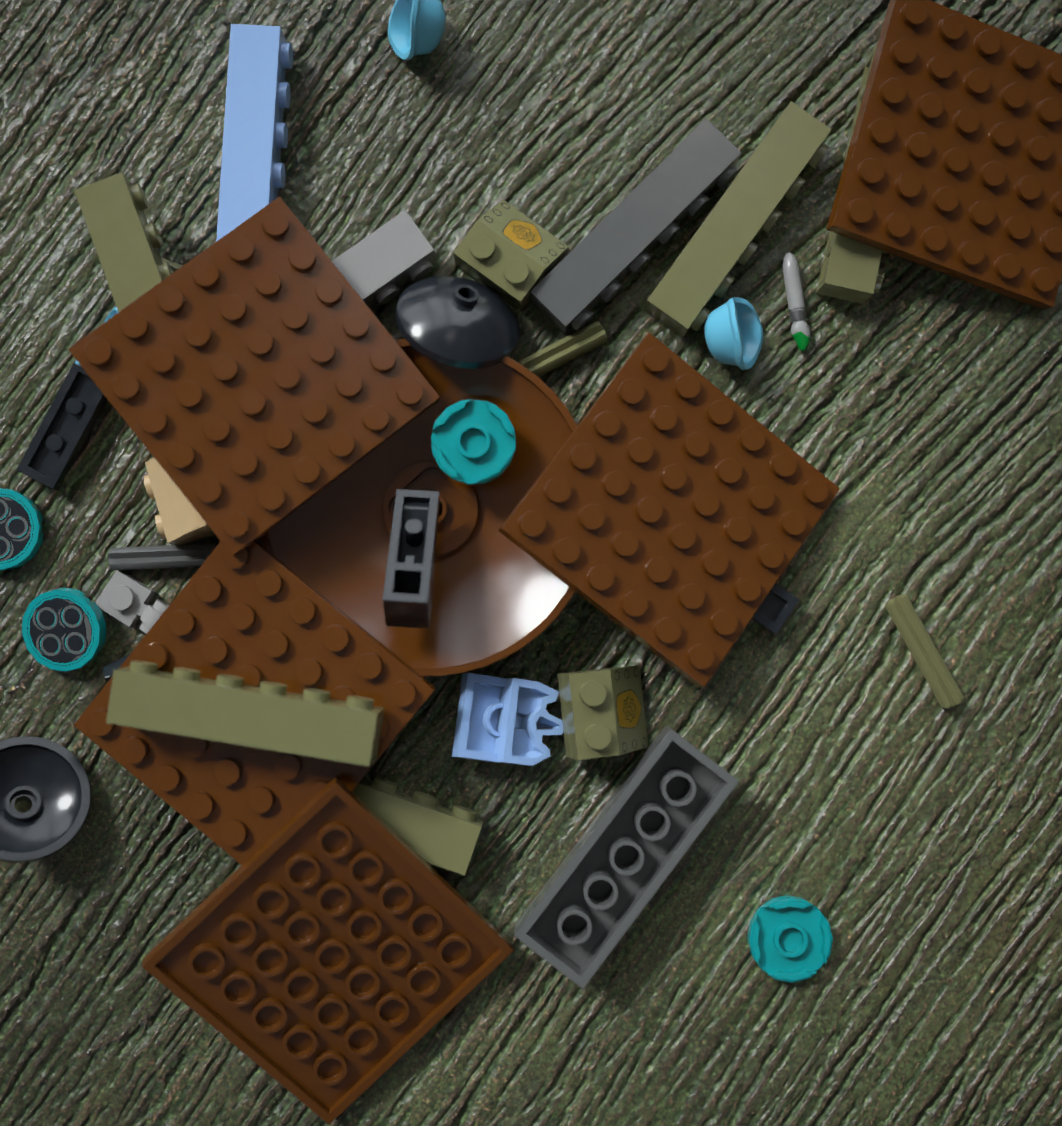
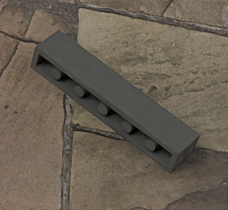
[530,118,741,336]

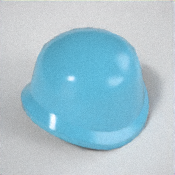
[388,0,446,60]
[704,297,763,370]

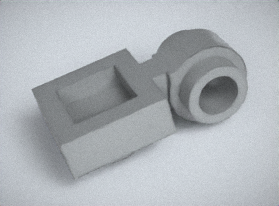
[96,570,169,634]

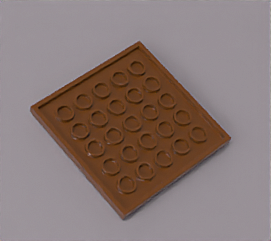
[826,0,1062,310]
[68,196,440,557]
[498,333,840,688]
[74,541,436,865]
[142,777,514,1124]

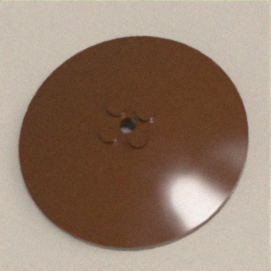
[260,339,577,676]

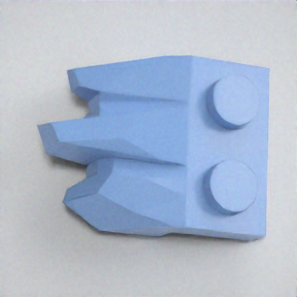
[452,673,563,766]

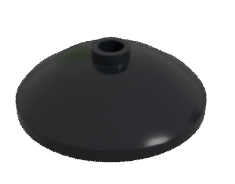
[396,276,520,369]
[0,736,90,863]

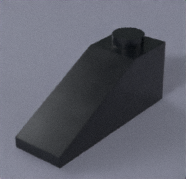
[383,489,439,629]

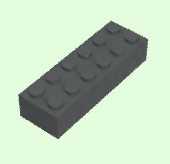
[514,725,739,989]

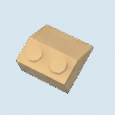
[143,458,216,545]

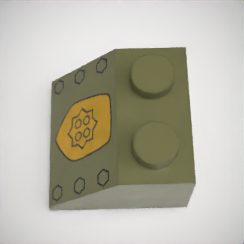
[453,200,569,313]
[558,665,648,760]

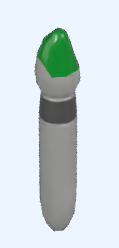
[783,253,811,351]

